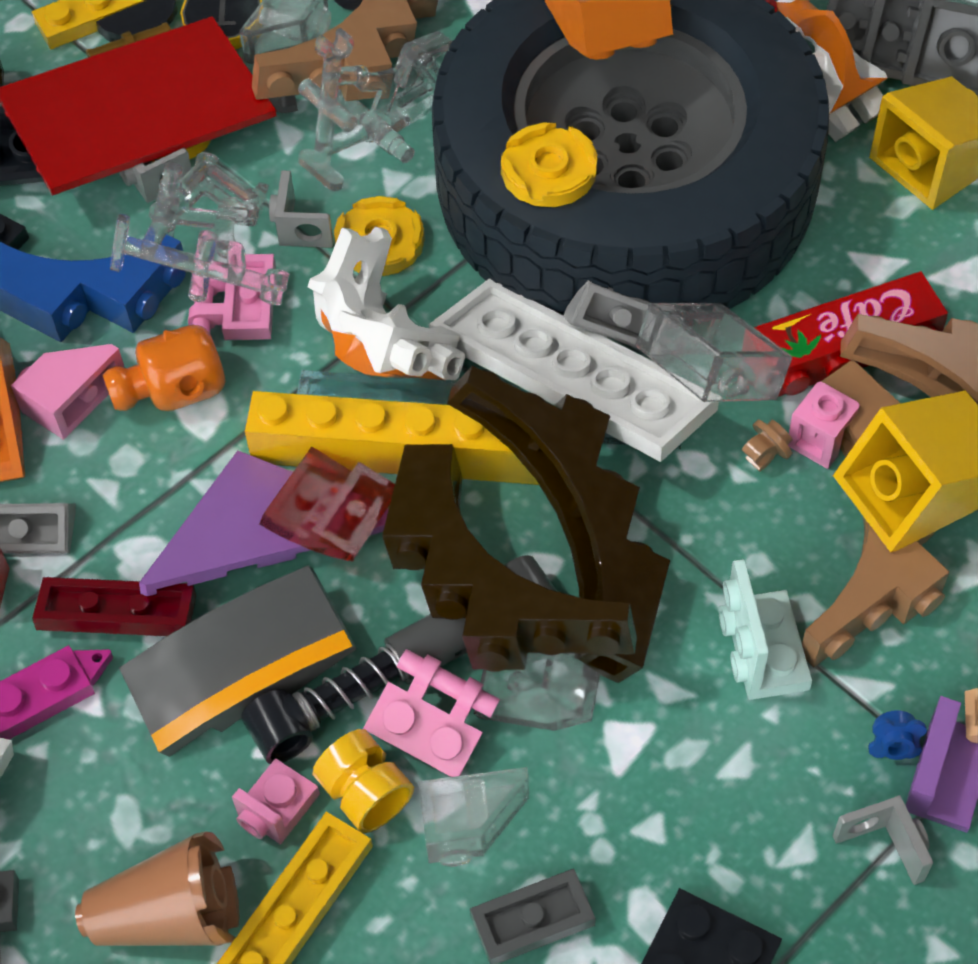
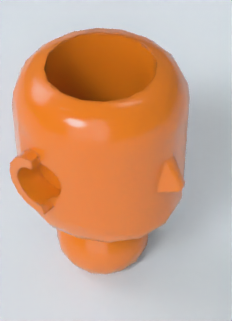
[102,324,226,411]

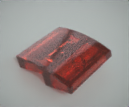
[259,446,395,562]

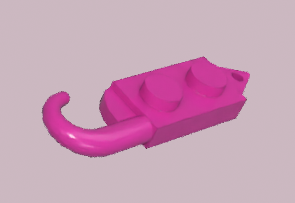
[0,645,113,740]

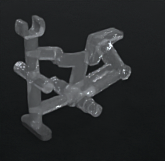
[298,28,453,191]
[110,152,290,305]

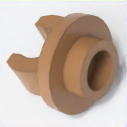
[742,419,793,472]

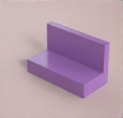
[905,696,978,833]

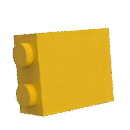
[869,76,978,210]
[833,390,978,553]

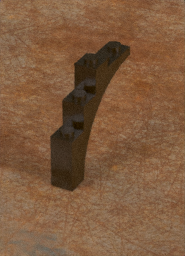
[447,366,670,683]
[382,444,637,672]

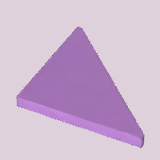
[139,450,389,596]

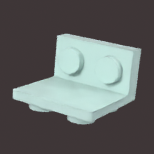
[719,559,812,700]

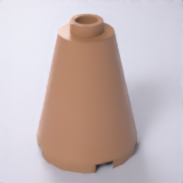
[75,831,240,946]

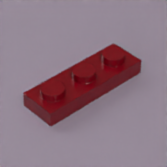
[32,577,196,637]

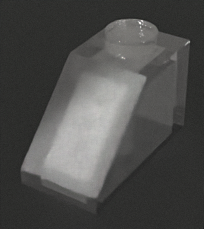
[239,0,332,64]
[474,653,600,731]
[418,767,529,867]

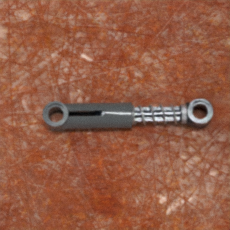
[241,555,558,764]

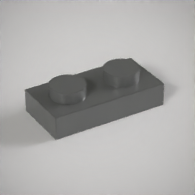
[470,868,596,964]

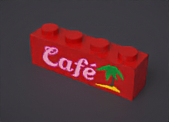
[745,271,948,400]

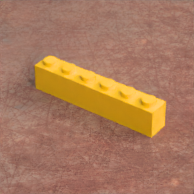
[245,391,539,485]

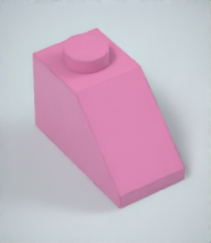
[11,344,124,440]

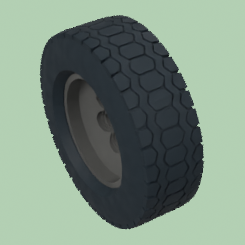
[432,0,829,329]

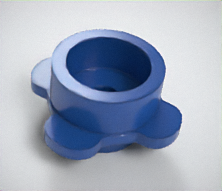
[868,710,927,760]

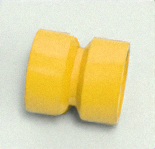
[312,729,415,833]

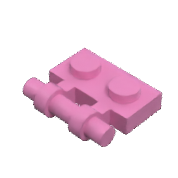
[188,254,276,340]
[363,649,500,780]

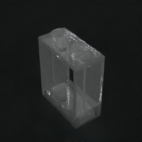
[635,303,793,402]

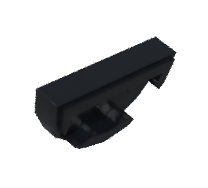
[96,0,178,42]

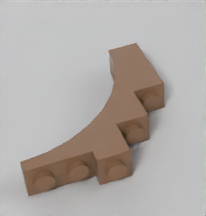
[252,0,438,102]
[840,314,978,405]
[802,360,949,668]

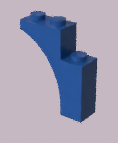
[0,234,188,342]

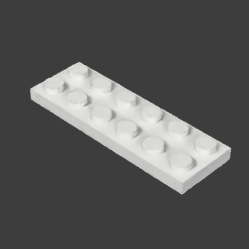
[429,278,720,462]

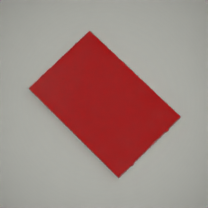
[0,16,277,196]

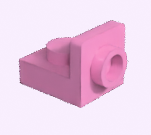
[788,382,860,469]
[232,758,320,845]

